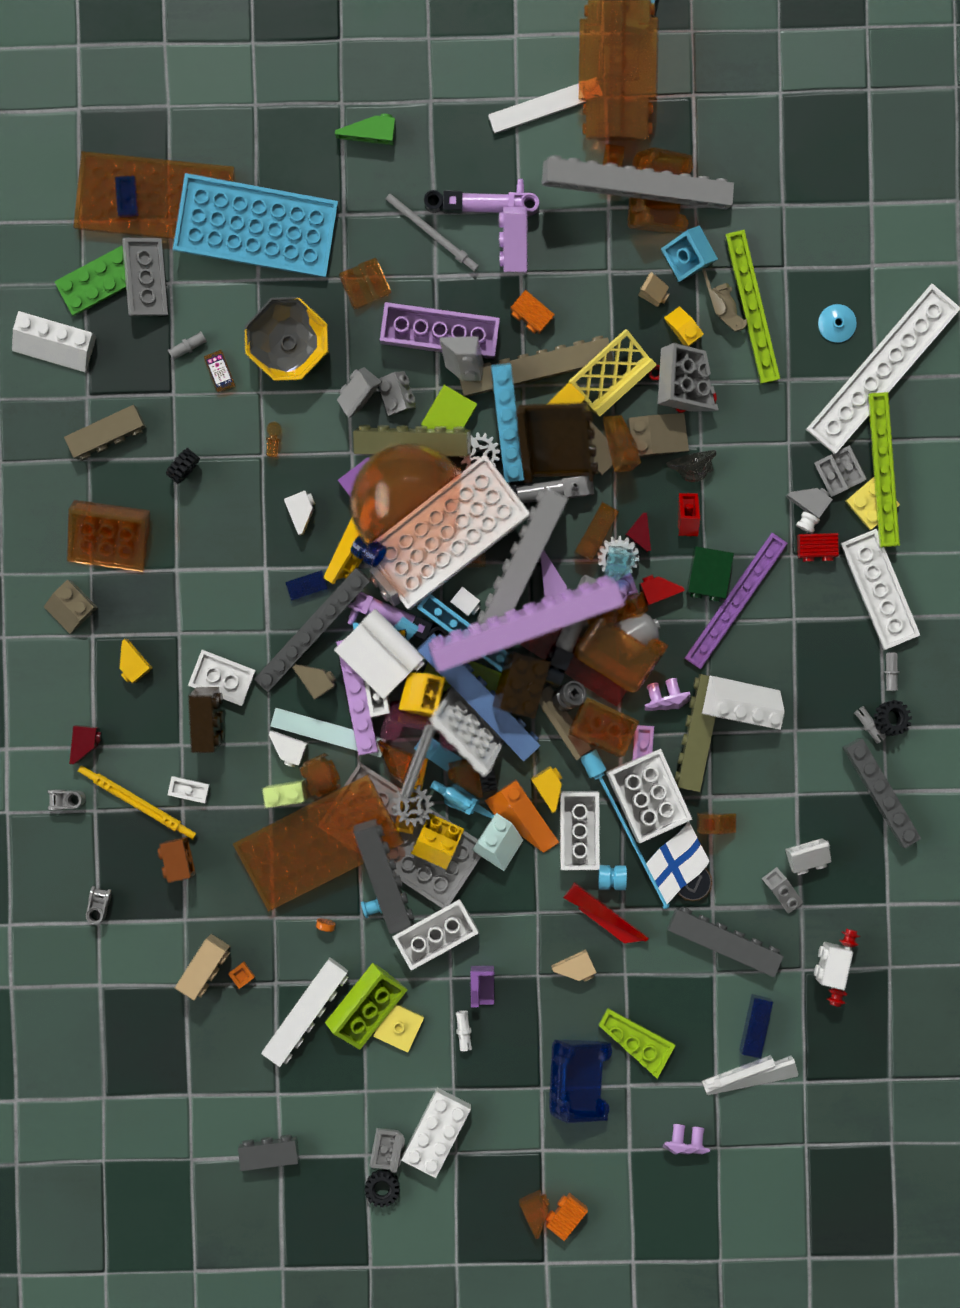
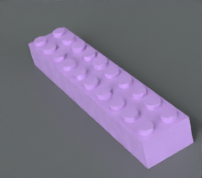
[428,576,624,672]

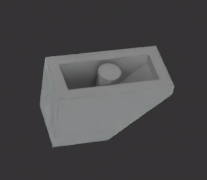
[785,488,833,518]

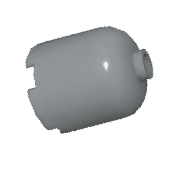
[611,613,661,660]

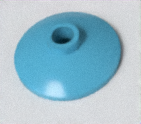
[818,304,857,343]

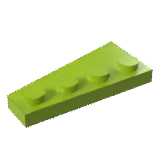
[598,1008,676,1079]

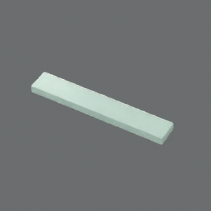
[270,708,386,758]

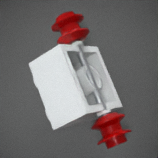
[814,928,860,1007]

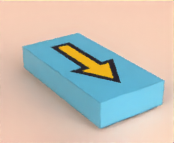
[394,617,419,641]

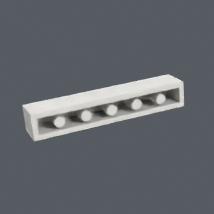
[261,957,348,1067]

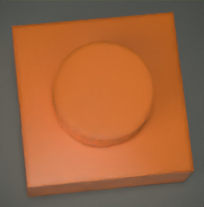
[228,962,255,989]

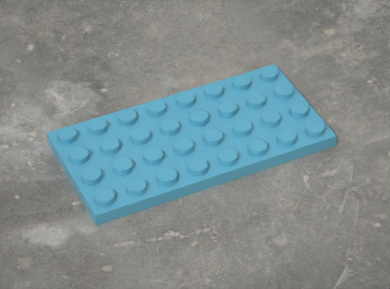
[173,173,338,278]

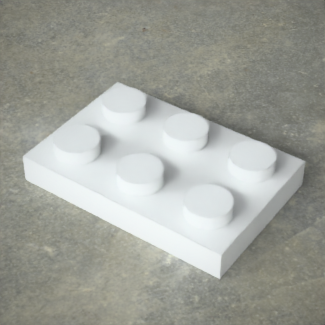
[188,650,256,706]

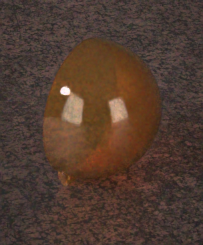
[350,443,461,545]

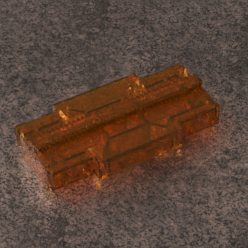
[579,0,659,142]

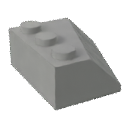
[658,343,718,411]

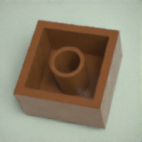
[158,837,196,883]

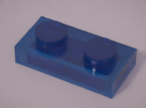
[115,176,138,217]
[285,570,328,600]

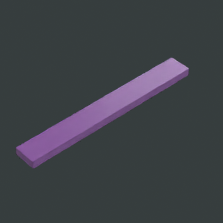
[684,533,788,669]

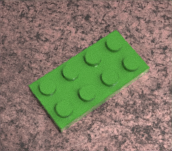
[54,246,126,316]

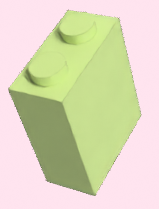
[263,780,308,808]

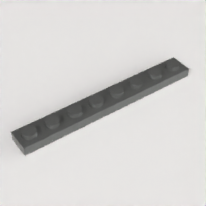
[254,568,371,692]

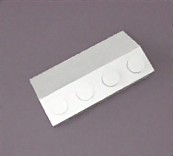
[12,311,97,373]
[702,676,785,730]
[392,899,479,970]

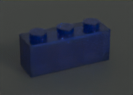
[739,994,773,1059]

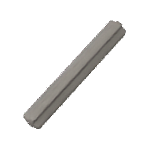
[401,724,436,798]

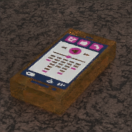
[203,350,236,393]

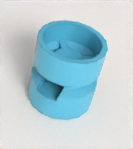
[598,865,627,890]

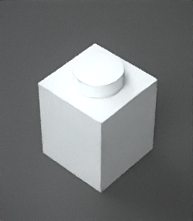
[450,587,481,616]

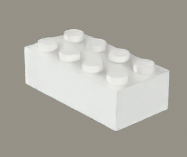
[560,791,600,870]
[401,1087,471,1178]

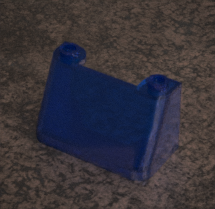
[549,1040,612,1123]

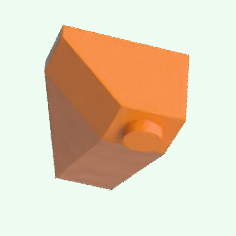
[485,779,559,853]

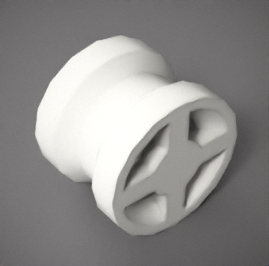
[796,511,820,534]

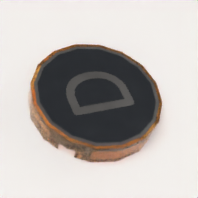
[678,868,712,901]

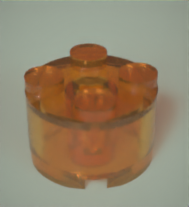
[300,753,341,797]

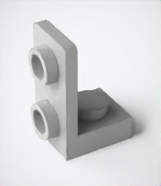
[762,867,803,913]

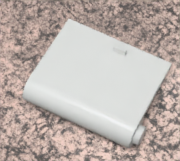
[334,609,425,699]

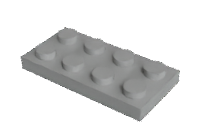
[122,238,168,316]

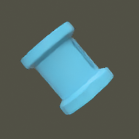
[361,897,382,918]

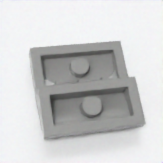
[814,445,867,497]

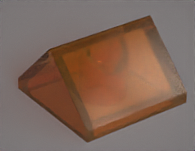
[377,740,414,783]

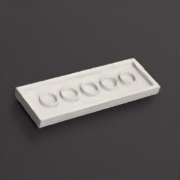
[840,529,920,650]

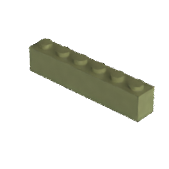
[353,425,471,457]
[674,674,716,792]

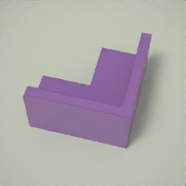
[471,966,494,1007]

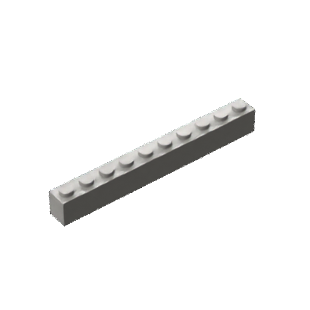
[542,156,734,210]

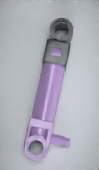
[424,179,539,216]
[347,592,448,641]

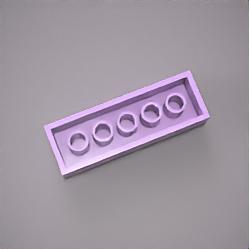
[380,302,500,360]

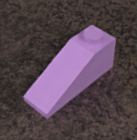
[540,550,567,598]

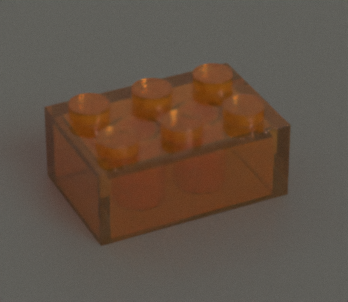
[568,697,639,758]

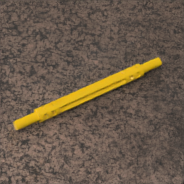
[77,765,197,840]

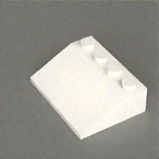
[606,749,692,843]

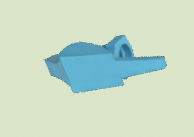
[430,780,494,819]

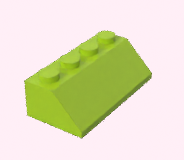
[325,963,407,1050]

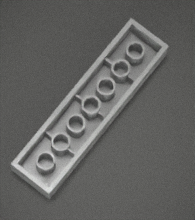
[476,486,568,624]

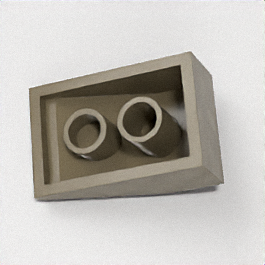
[627,413,689,458]

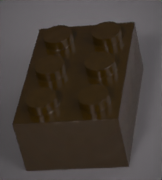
[492,650,550,718]
[188,687,225,753]

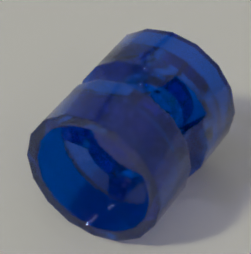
[350,532,387,568]

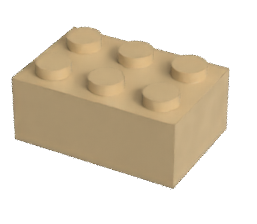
[175,934,230,1000]

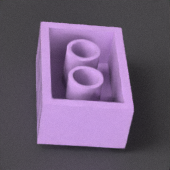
[499,207,527,272]

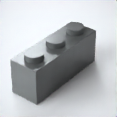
[238,1135,300,1171]

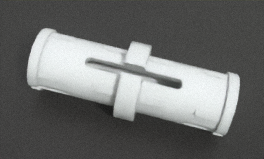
[456,1011,472,1051]

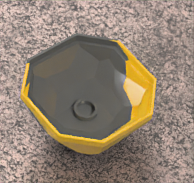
[245,297,328,381]

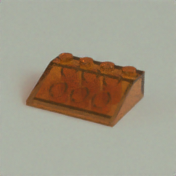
[67,500,150,572]

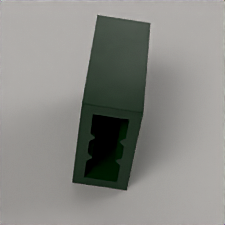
[686,546,734,602]

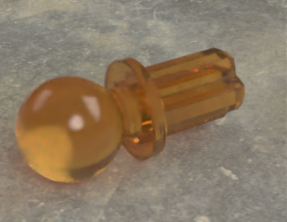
[265,422,282,457]

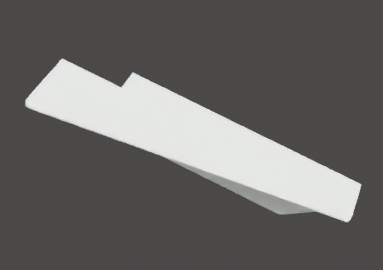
[702,1055,798,1095]

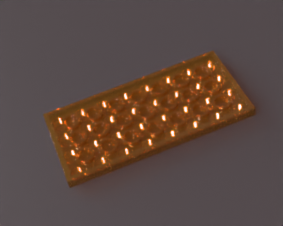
[73,151,235,239]
[233,774,404,912]

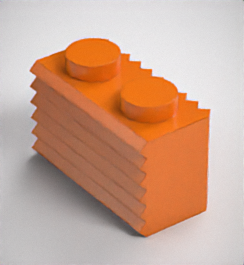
[510,290,555,334]
[545,1193,588,1241]

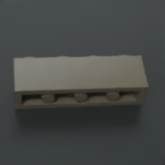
[64,404,146,461]

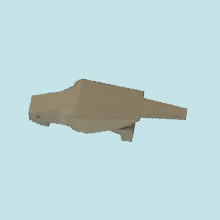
[702,268,747,332]

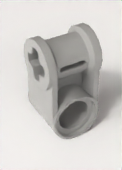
[47,789,86,810]
[86,886,112,924]

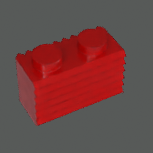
[797,533,839,562]

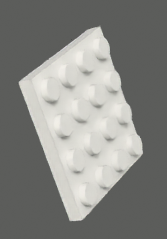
[430,686,504,776]

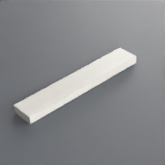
[488,77,603,134]

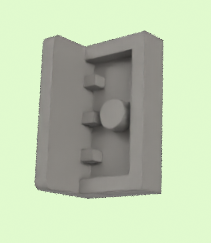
[379,371,416,416]
[369,566,402,607]
[369,1128,405,1173]

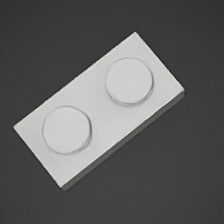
[168,776,210,803]

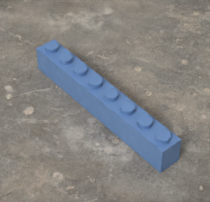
[417,633,540,761]

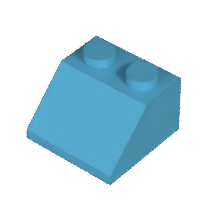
[661,226,718,282]

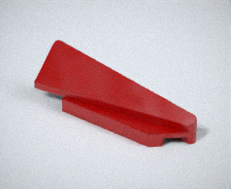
[563,882,649,943]

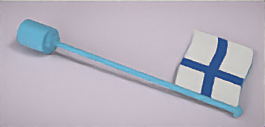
[580,749,709,909]

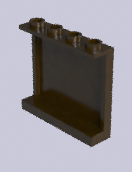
[516,403,598,483]

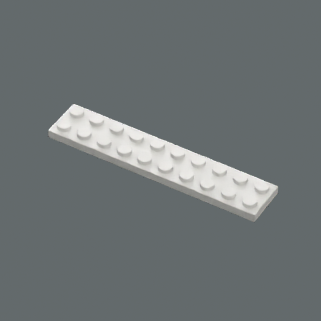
[805,284,960,454]

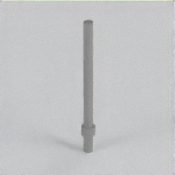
[386,194,479,272]

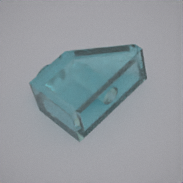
[604,546,636,581]

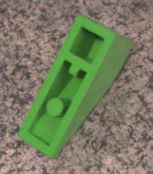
[335,114,396,145]

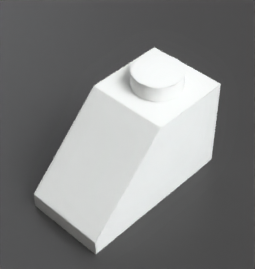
[284,491,315,536]
[364,681,390,718]
[269,731,308,767]

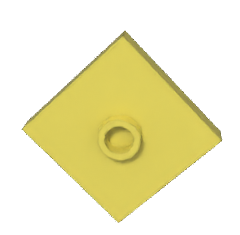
[373,1004,424,1052]

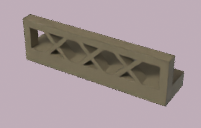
[539,685,591,760]

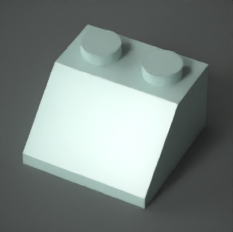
[472,813,523,871]

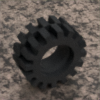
[166,448,200,484]
[874,700,912,736]
[479,766,498,793]
[365,1169,400,1208]

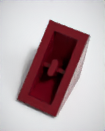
[625,512,651,552]

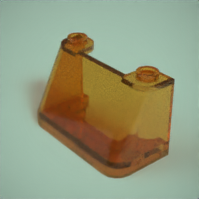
[628,147,693,234]
[574,609,668,692]

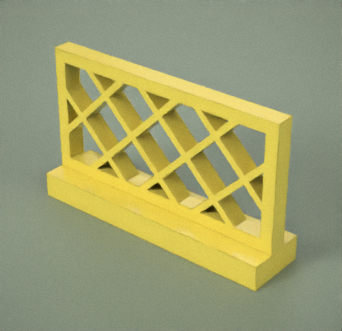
[569,329,656,417]

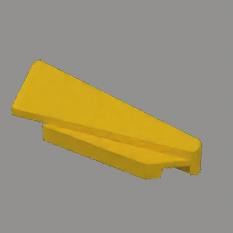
[324,495,388,584]

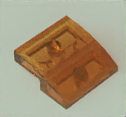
[339,258,391,310]

